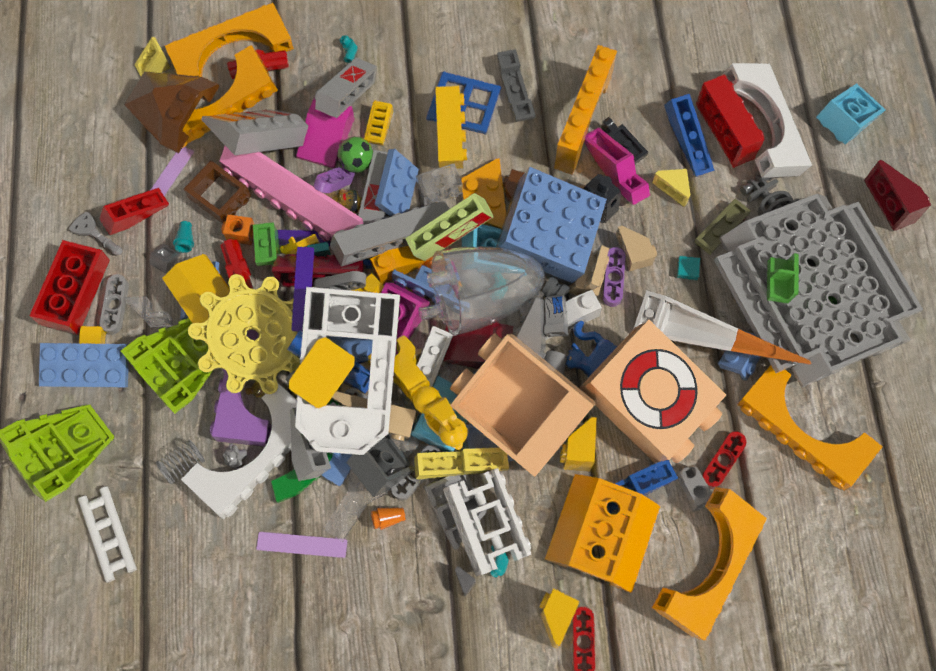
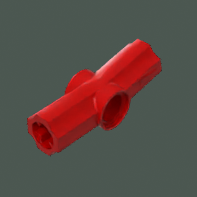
[227,50,289,79]
[220,239,254,289]

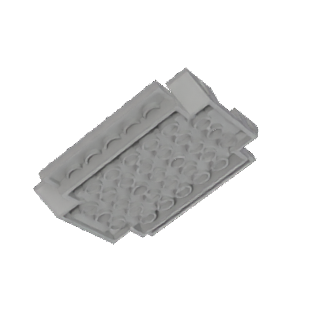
[714,194,923,388]

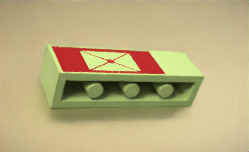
[405,193,494,261]

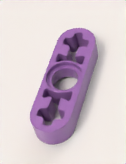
[313,167,355,193]
[603,247,626,307]

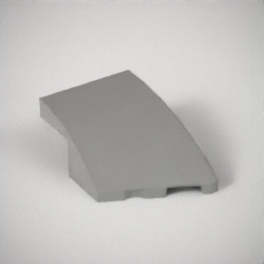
[423,475,487,550]

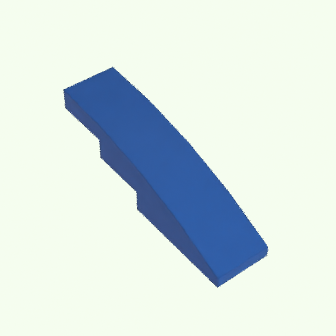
[287,330,370,394]
[606,460,678,513]

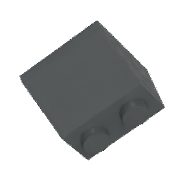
[346,435,415,497]

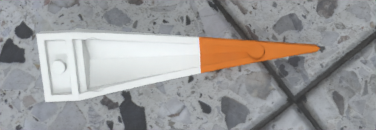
[634,290,812,364]

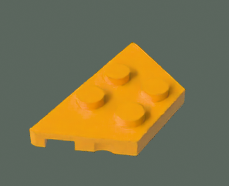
[461,158,506,229]

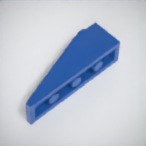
[664,94,715,177]

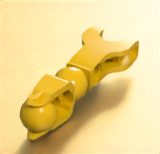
[368,335,468,450]

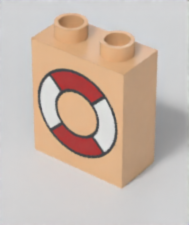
[579,320,726,463]

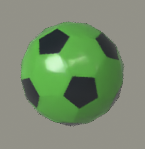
[337,136,373,173]

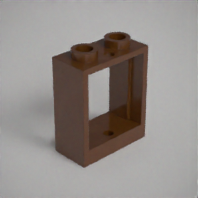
[183,161,251,224]

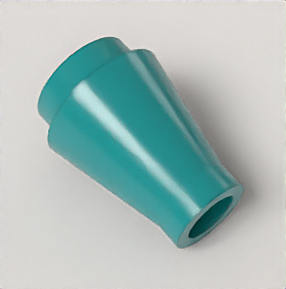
[173,221,194,253]

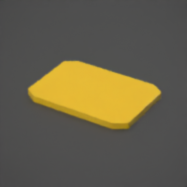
[289,337,354,409]

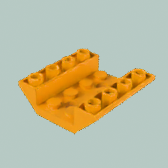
[545,474,660,593]

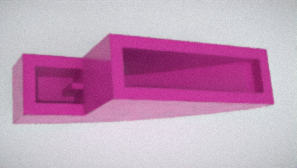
[584,127,650,205]

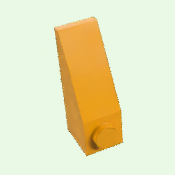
[370,246,437,285]

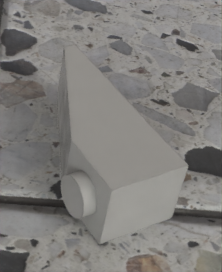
[290,408,331,481]

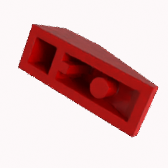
[99,188,169,235]

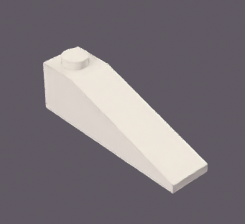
[514,290,602,340]

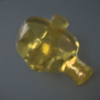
[245,380,265,398]

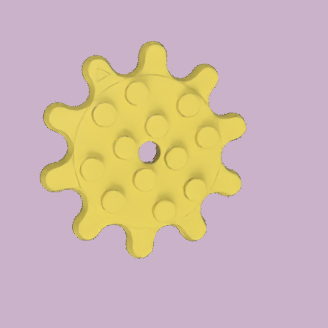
[188,274,300,394]

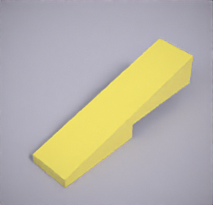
[414,448,509,480]

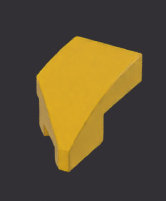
[280,234,319,254]

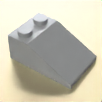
[517,297,546,359]

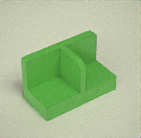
[253,222,280,266]
[767,253,799,303]

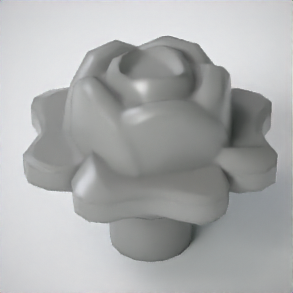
[222,443,247,470]

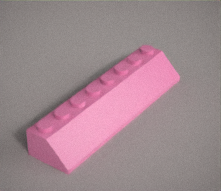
[220,146,363,242]

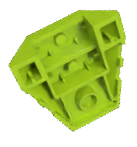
[121,318,213,414]
[0,404,114,502]

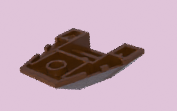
[124,71,220,154]

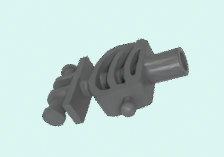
[740,174,800,231]

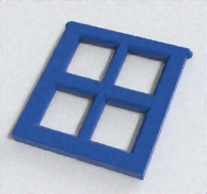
[426,71,501,135]

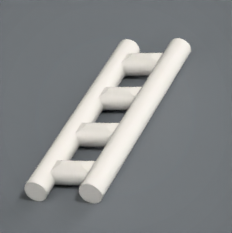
[78,486,137,583]

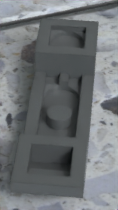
[497,49,536,122]

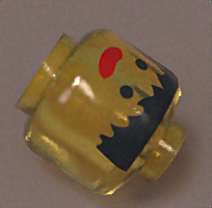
[332,189,362,215]

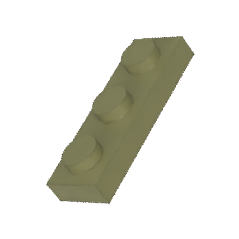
[695,198,751,255]

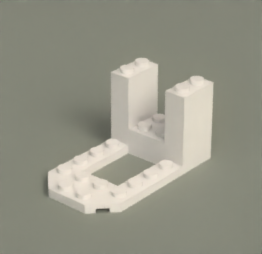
[295,287,400,455]

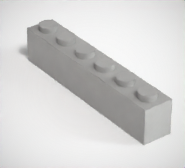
[330,201,449,267]

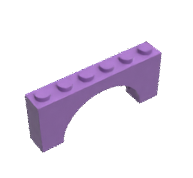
[210,329,272,447]

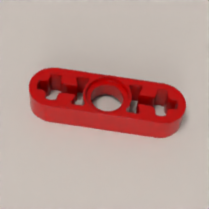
[702,431,747,489]
[572,607,595,671]

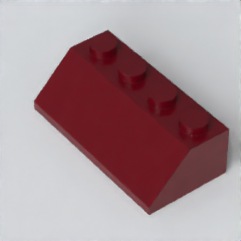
[272,254,364,287]

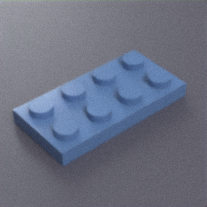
[39,343,129,387]

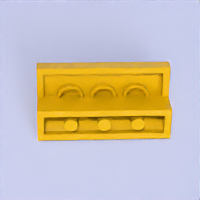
[162,254,230,323]

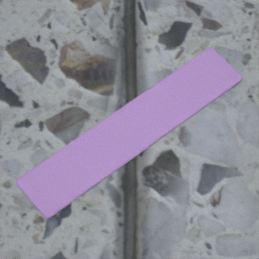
[151,147,194,196]
[256,532,347,558]

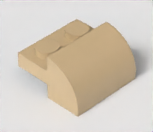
[569,245,609,296]

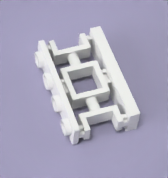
[443,468,531,576]

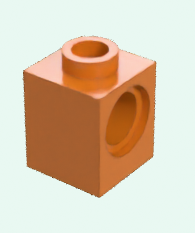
[221,215,255,245]

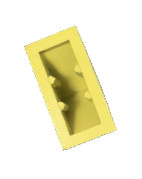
[135,37,170,76]
[652,169,690,207]

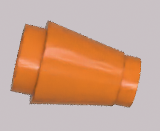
[371,507,405,530]

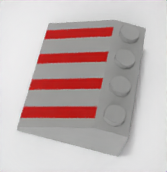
[202,109,308,155]

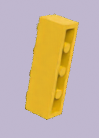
[435,86,467,169]

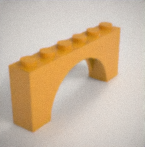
[164,3,294,77]
[182,45,278,148]
[554,45,617,175]
[737,365,883,491]
[652,487,767,641]

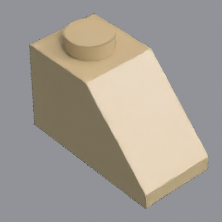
[615,226,657,272]

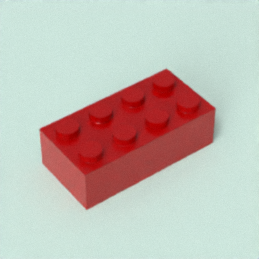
[695,74,765,168]
[29,240,110,335]

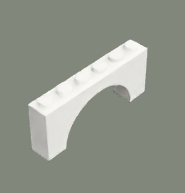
[722,63,812,178]
[181,384,297,519]

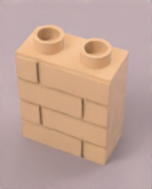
[450,334,597,477]

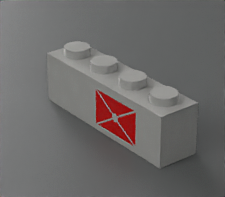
[315,57,377,118]
[358,150,389,225]

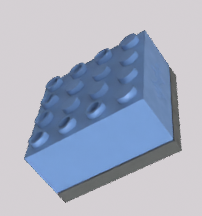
[493,167,606,286]

